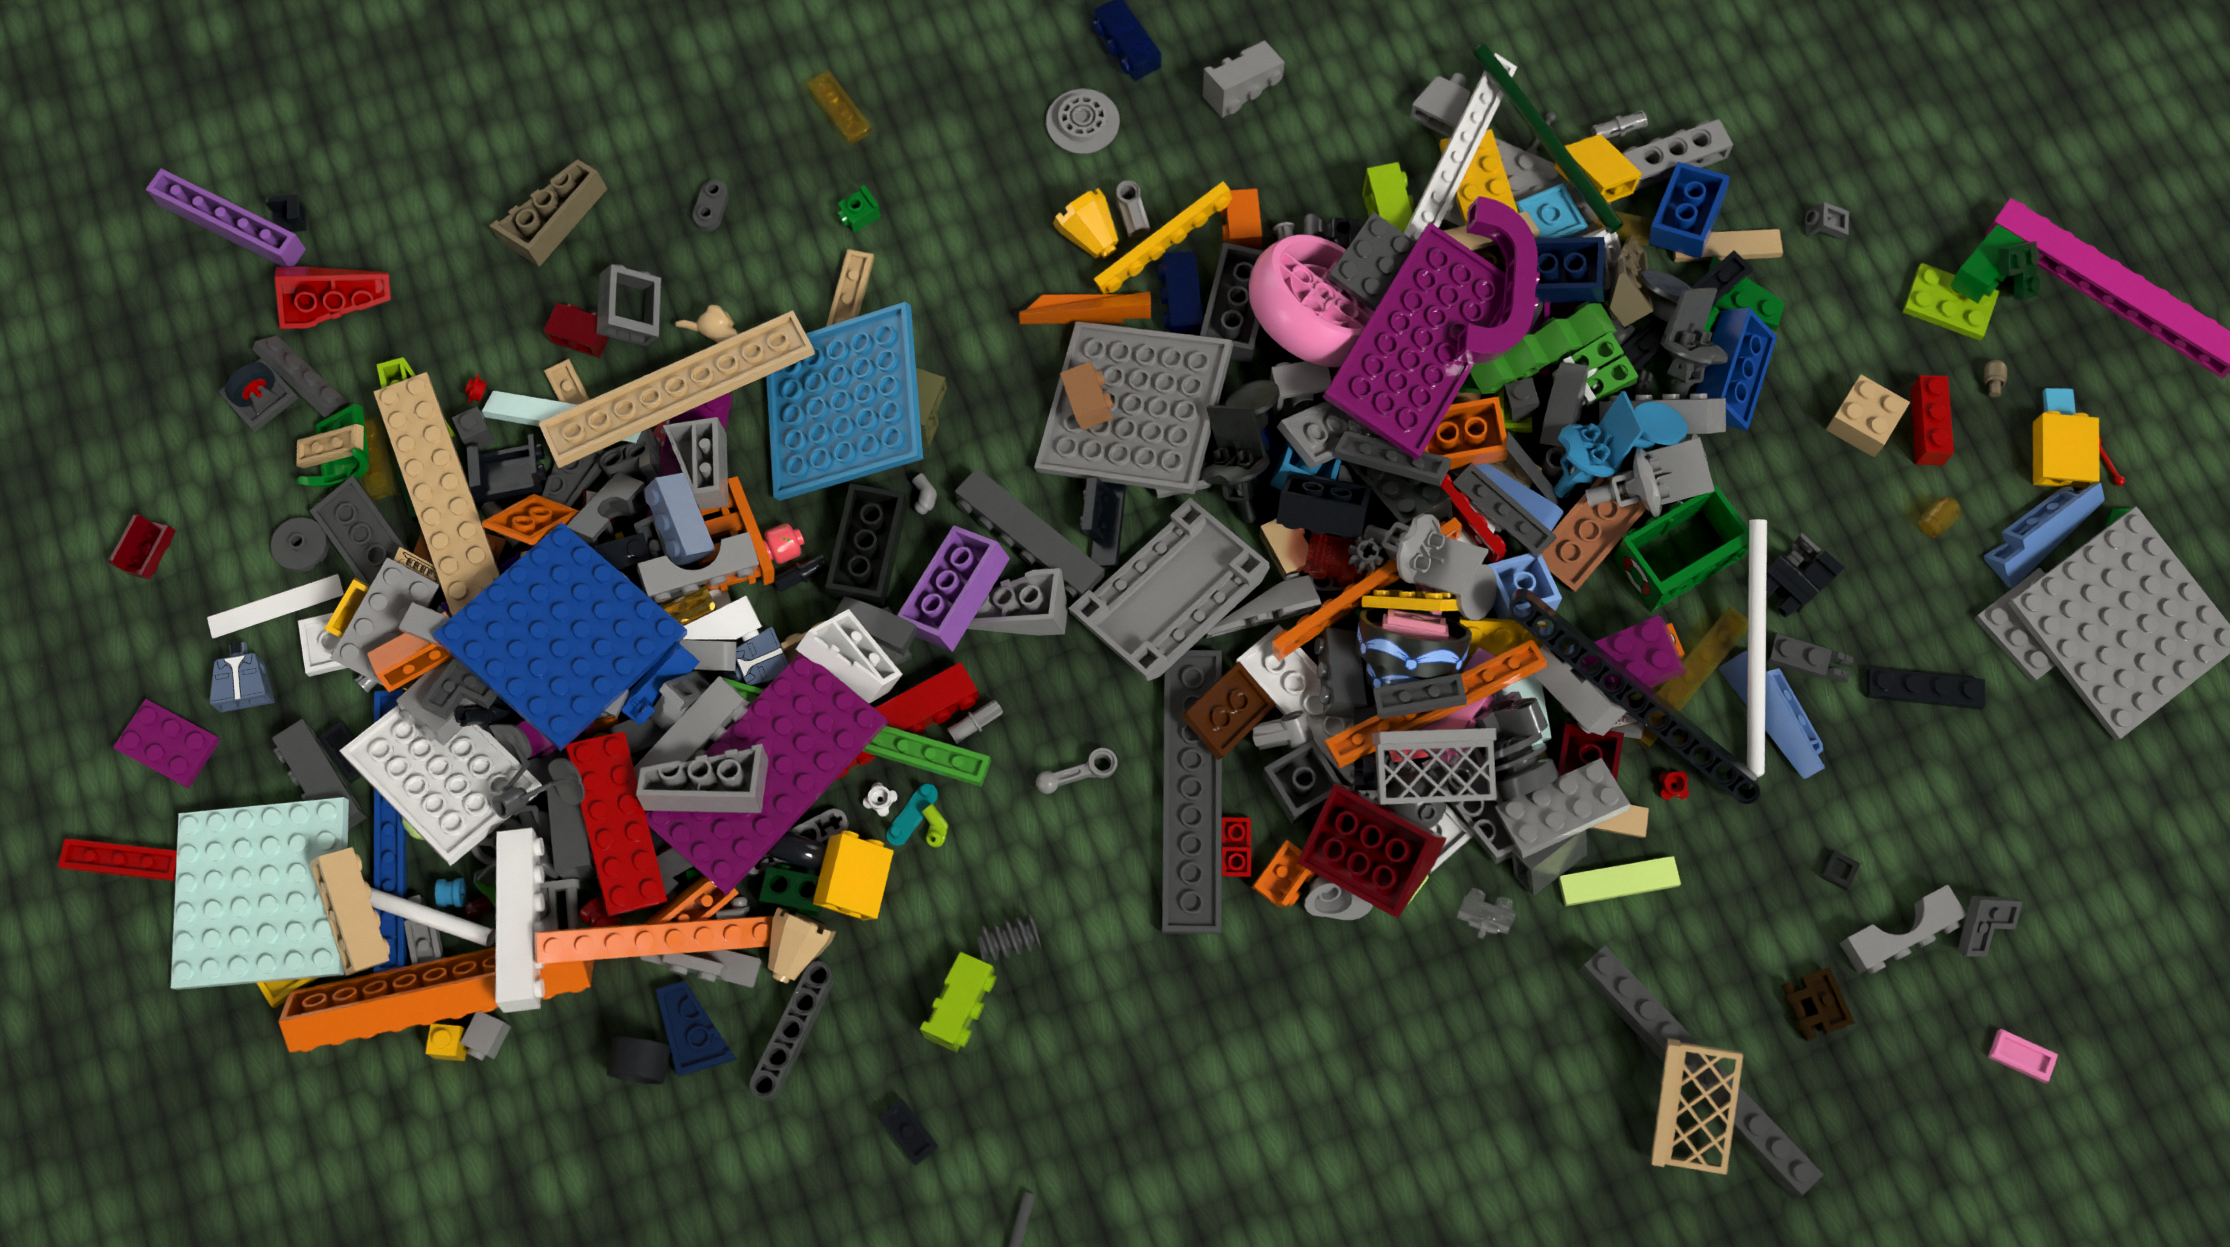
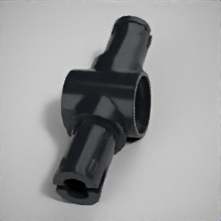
[455,696,525,733]

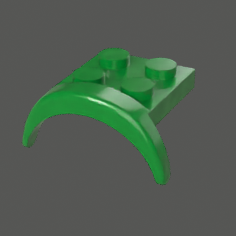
[296,404,370,487]

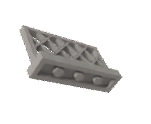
[1372,728,1497,805]

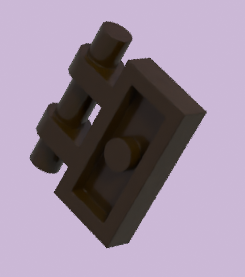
[1781,967,1855,1042]

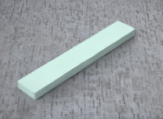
[482,391,642,443]

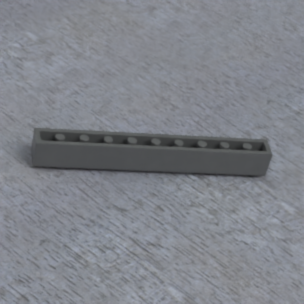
[1578,946,1824,1199]

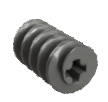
[977,914,1041,963]

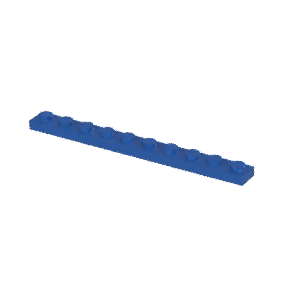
[374,689,407,973]

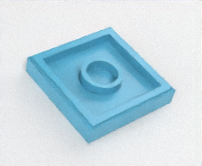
[1515,183,1588,238]

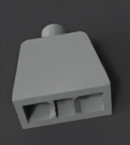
[1410,73,1470,138]

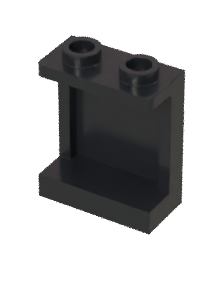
[467,434,547,505]

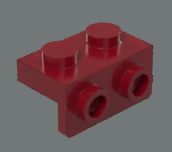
[109,514,176,580]

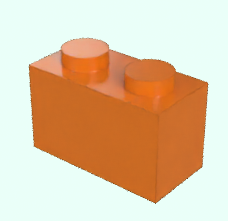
[1220,189,1262,249]

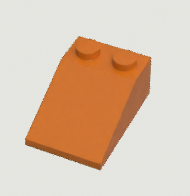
[482,494,580,546]

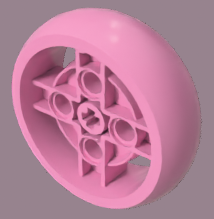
[1249,235,1373,368]

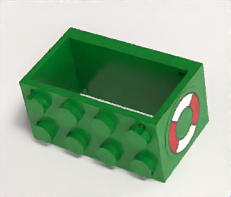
[1612,484,1749,613]

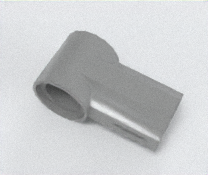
[1116,180,1150,239]
[1253,710,1314,750]

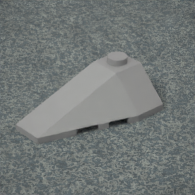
[967,568,1068,636]
[1204,573,1321,639]

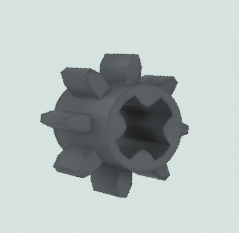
[1347,537,1383,574]

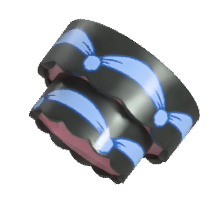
[1355,608,1472,688]

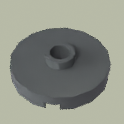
[271,517,329,573]

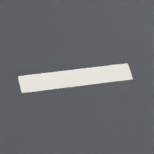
[207,574,344,638]

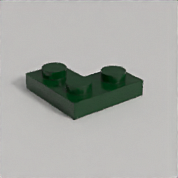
[1999,241,2040,300]

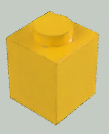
[426,1024,467,1061]

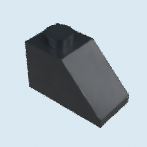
[592,533,652,571]

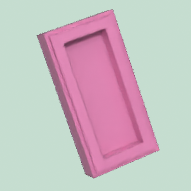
[1988,1029,2058,1083]

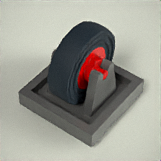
[218,358,298,432]

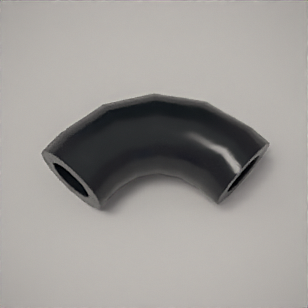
[765,831,827,872]

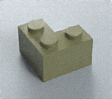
[916,368,947,447]

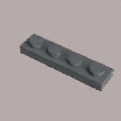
[252,335,349,417]
[1334,431,1451,486]
[1452,463,1556,559]

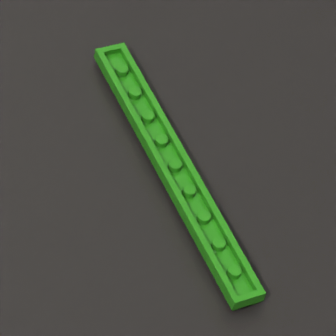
[722,677,991,787]

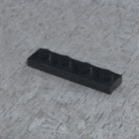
[1866,667,1985,710]

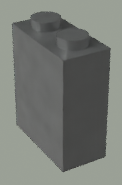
[1511,830,1587,896]

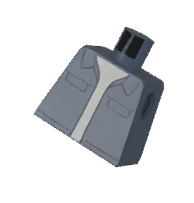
[723,627,789,689]
[210,642,275,713]

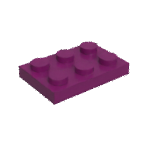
[113,699,221,789]

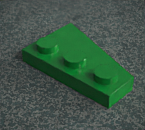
[1707,256,1785,330]

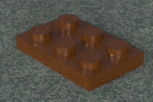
[1181,662,1276,760]

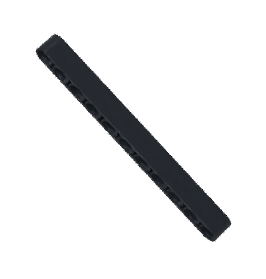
[1509,588,1761,804]

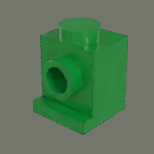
[837,185,881,233]

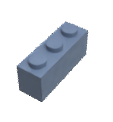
[643,473,715,566]

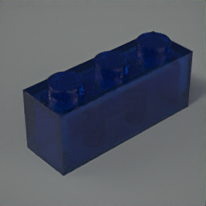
[1092,0,1162,82]
[1158,251,1203,336]

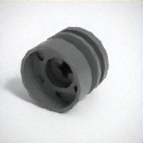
[1483,732,1560,800]

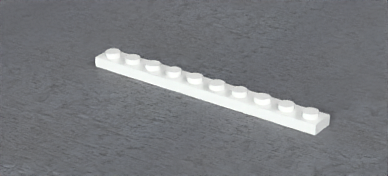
[1404,53,1517,242]

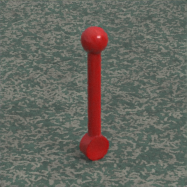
[2099,436,2125,486]

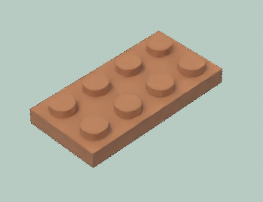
[1542,476,1647,593]

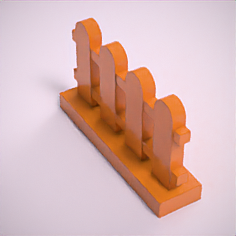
[696,476,774,593]

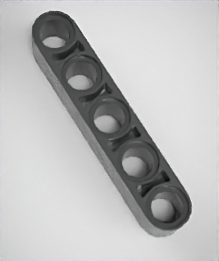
[750,961,835,1102]

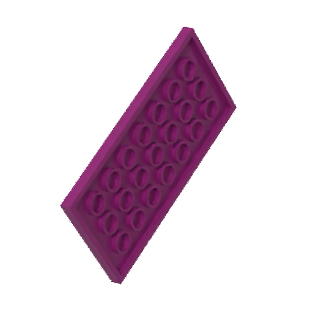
[1322,222,1506,460]
[646,653,889,895]

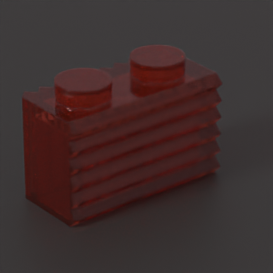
[1304,533,1366,585]

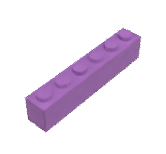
[146,169,306,267]

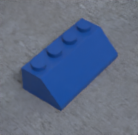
[1694,307,1777,430]

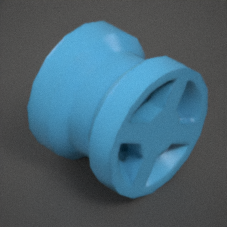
[435,878,466,909]

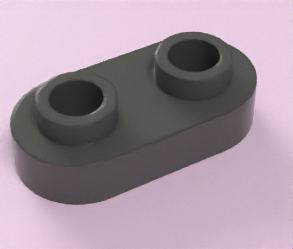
[693,180,729,232]

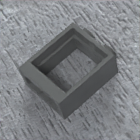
[596,264,661,347]

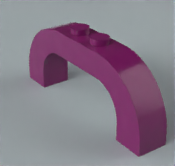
[1456,196,1540,363]

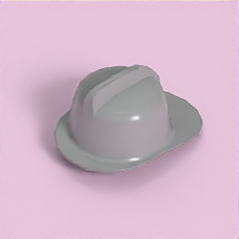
[1304,876,1373,920]

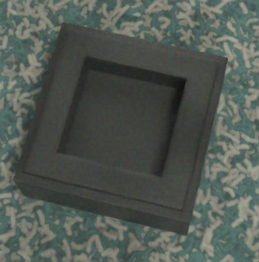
[1819,850,1860,891]

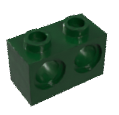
[759,864,822,917]

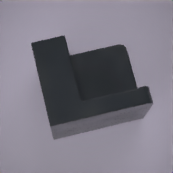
[266,194,307,232]

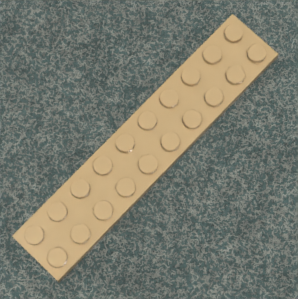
[538,311,815,468]
[374,372,501,617]

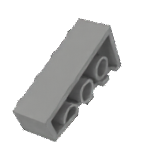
[1599,393,1726,434]

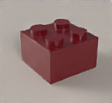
[1557,723,1624,782]

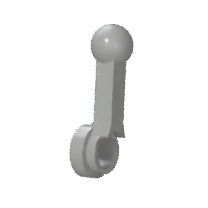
[1036,748,1117,794]

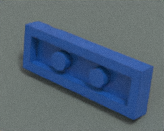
[621,641,700,725]

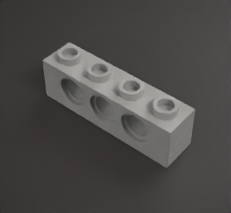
[1623,119,1733,191]

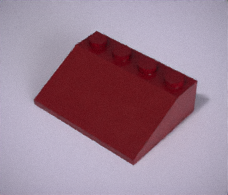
[1297,783,1447,918]

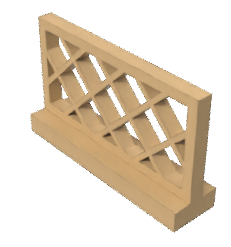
[1651,1038,1743,1175]

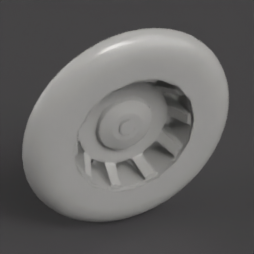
[1046,89,1120,154]

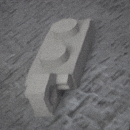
[404,895,444,965]

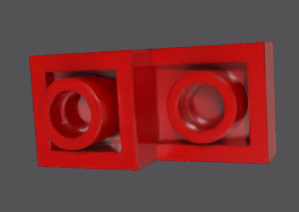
[1222,817,1251,877]

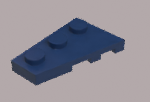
[656,981,737,1077]

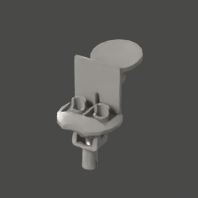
[1585,434,1715,517]
[1363,513,1497,620]

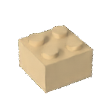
[1826,375,1910,458]

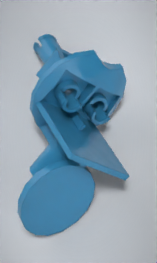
[1553,391,1688,499]

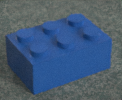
[1649,162,1730,259]

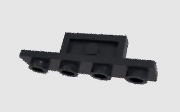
[1080,477,1127,568]

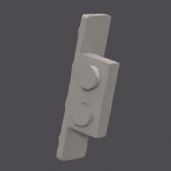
[640,950,762,988]

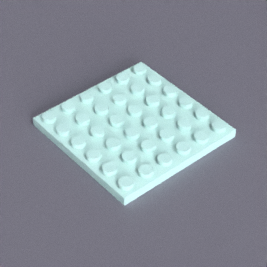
[171,797,349,990]

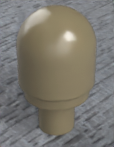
[1984,359,2007,397]

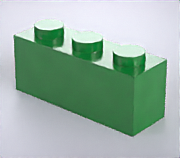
[1950,224,2026,304]

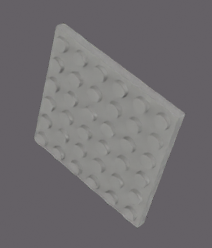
[1034,321,1234,494]
[2007,506,2230,741]

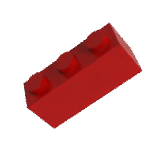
[1910,375,1954,466]

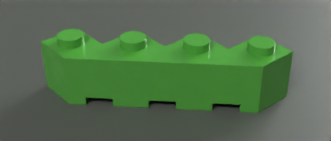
[1470,302,1617,394]

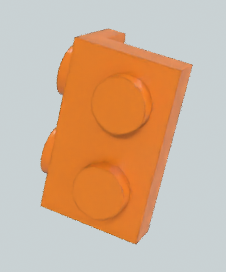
[1251,840,1315,909]

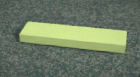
[1558,856,1681,906]

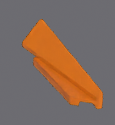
[1019,292,1151,324]

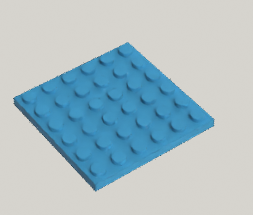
[766,302,923,501]

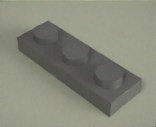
[1373,673,1467,719]

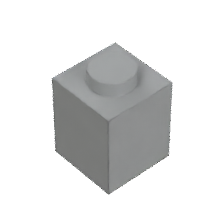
[460,1011,511,1061]

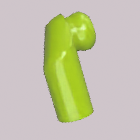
[921,804,948,847]

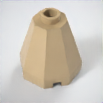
[768,907,836,983]

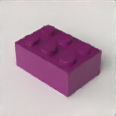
[1583,615,1687,698]

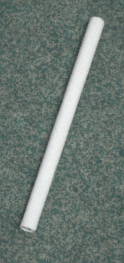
[1747,519,1767,777]
[370,887,496,947]

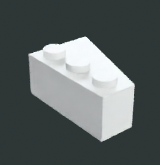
[796,609,902,703]

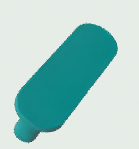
[886,784,938,846]

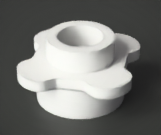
[863,783,897,816]

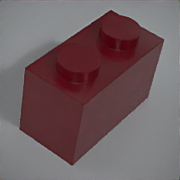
[544,303,609,359]

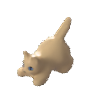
[675,305,740,343]

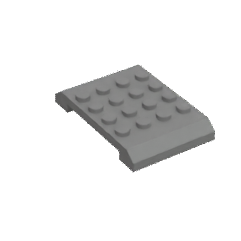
[1069,498,1270,681]

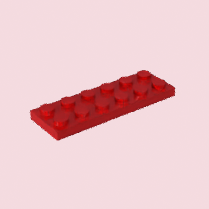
[565,731,667,917]

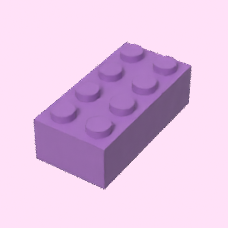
[897,525,1010,652]

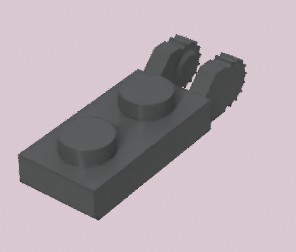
[1768,634,1854,682]

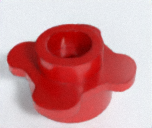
[465,374,487,404]
[1658,771,1689,800]

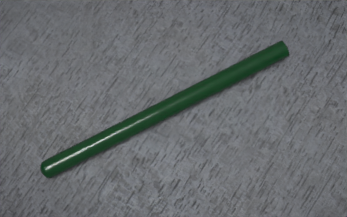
[1473,43,1624,234]

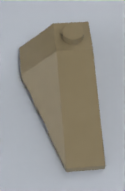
[1607,234,1653,327]

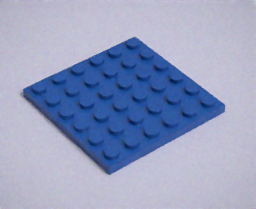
[433,523,687,751]

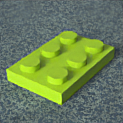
[1902,263,1999,341]

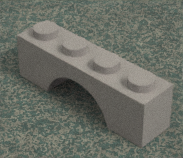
[636,532,759,603]
[1839,885,1967,975]

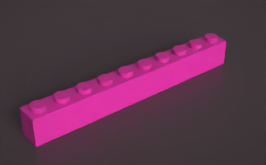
[1985,198,2230,379]

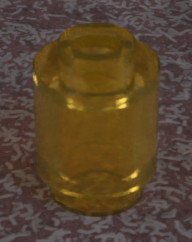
[1919,497,1961,538]

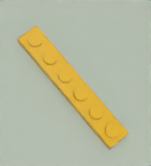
[1094,181,1232,294]

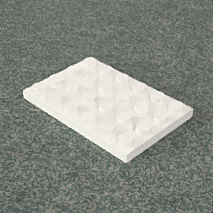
[340,705,542,866]

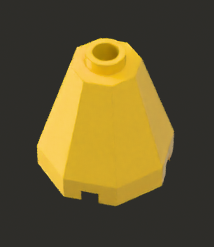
[1053,188,1118,258]

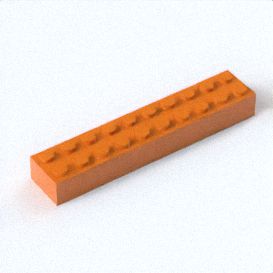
[279,927,594,1053]

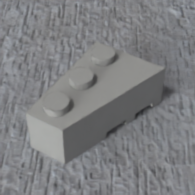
[1203,41,1285,118]
[663,417,729,510]
[1533,644,1627,736]

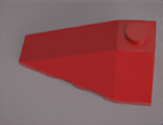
[275,266,391,329]

